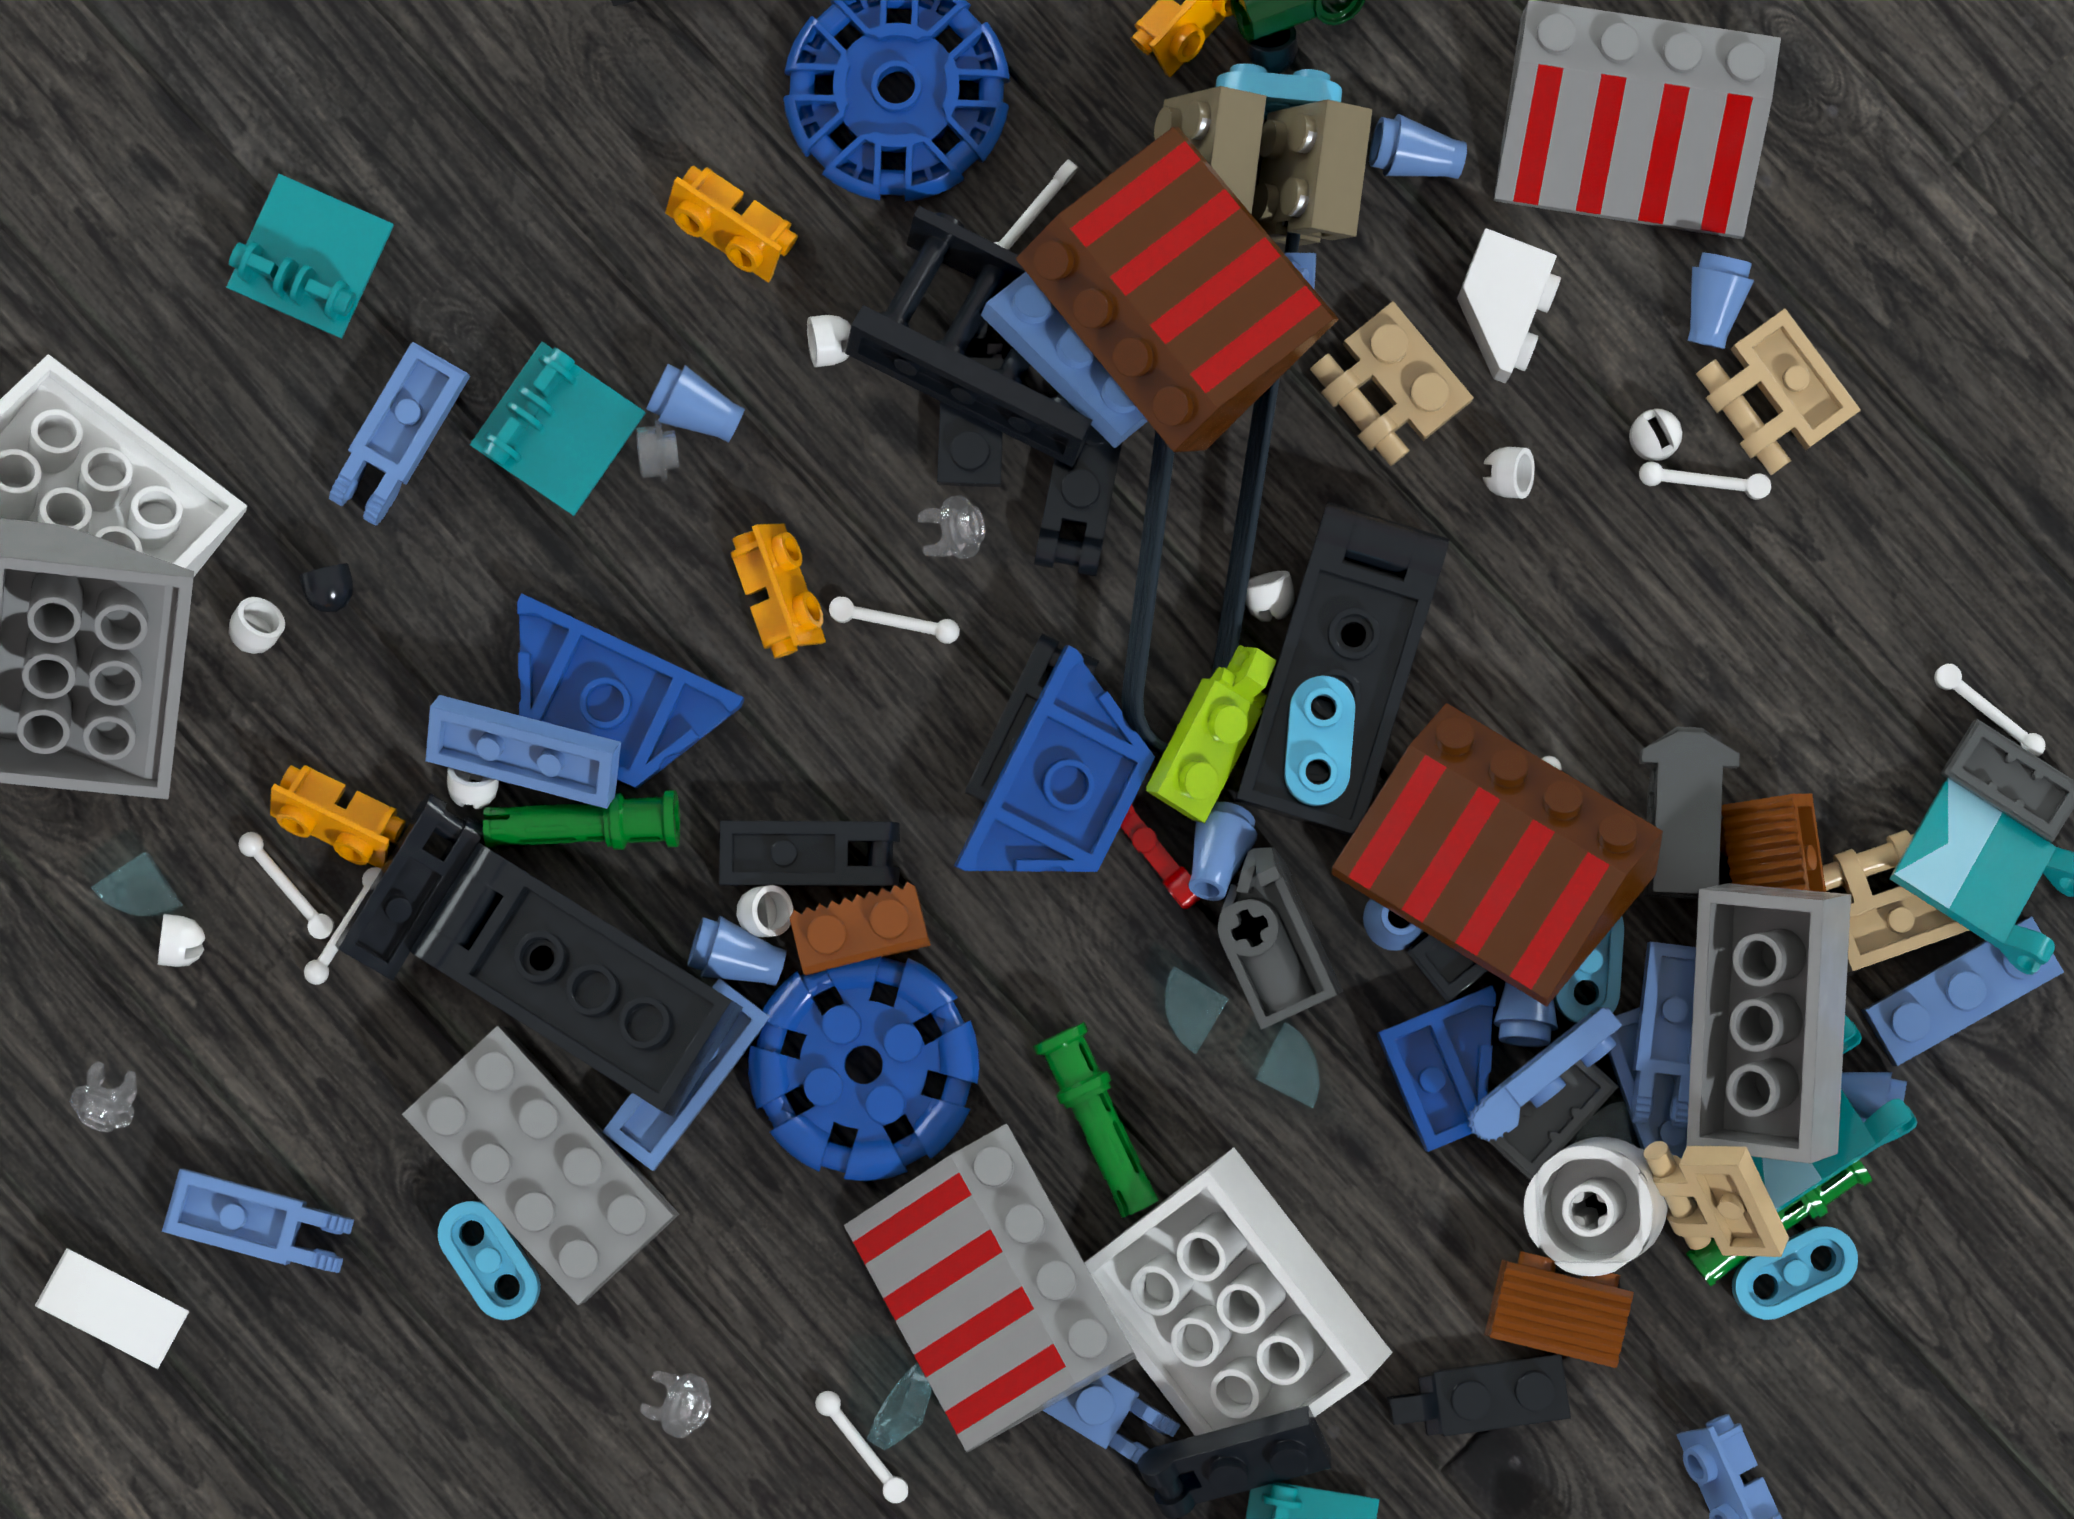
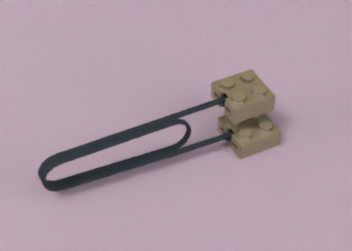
[1122,86,1372,755]

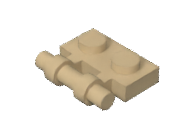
[1310,301,1474,466]
[1696,309,1861,475]
[1823,830,1969,972]
[1643,1141,1789,1257]

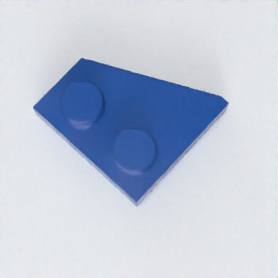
[1376,986,1496,1152]

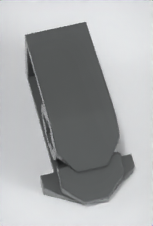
[1639,727,1740,899]
[1218,847,1344,1030]

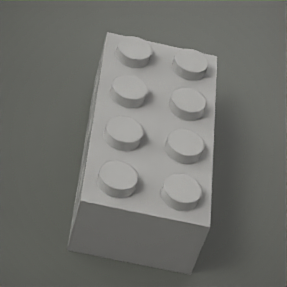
[1686,883,1851,1164]
[402,1026,679,1305]

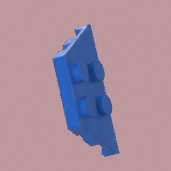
[517,593,745,789]
[954,645,1155,872]

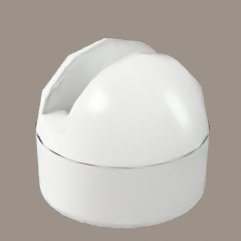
[807,315,851,367]
[1629,409,1682,461]
[1483,447,1535,499]
[1245,571,1295,622]
[228,597,285,654]
[447,767,499,810]
[736,885,793,937]
[158,914,205,967]

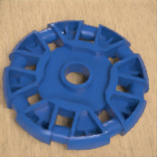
[783,0,1010,202]
[748,956,980,1181]

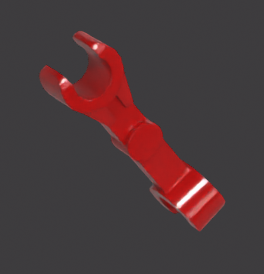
[1120,804,1201,909]

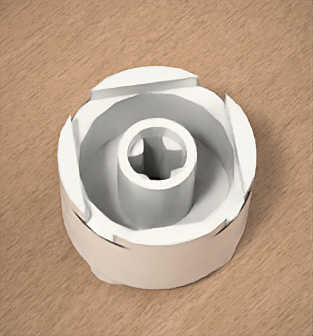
[1524,1137,1668,1276]

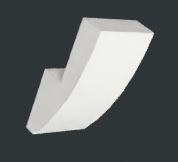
[35,1248,189,1369]

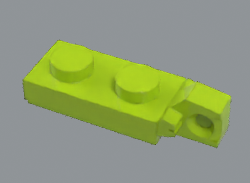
[1146,645,1276,823]

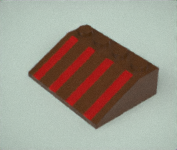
[1016,127,1339,452]
[1332,703,1663,1007]

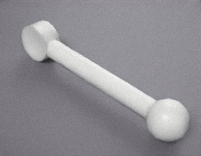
[993,159,1079,250]
[1639,461,1771,500]
[829,597,960,644]
[1934,664,2046,757]
[238,832,335,939]
[304,867,381,985]
[815,1391,908,1503]

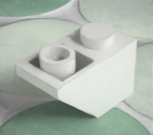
[1457,228,1561,383]

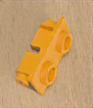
[1131,0,1233,77]
[665,165,798,283]
[730,524,826,659]
[270,765,406,869]

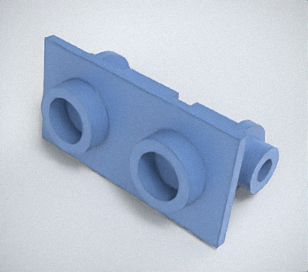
[1677,1414,1782,1519]

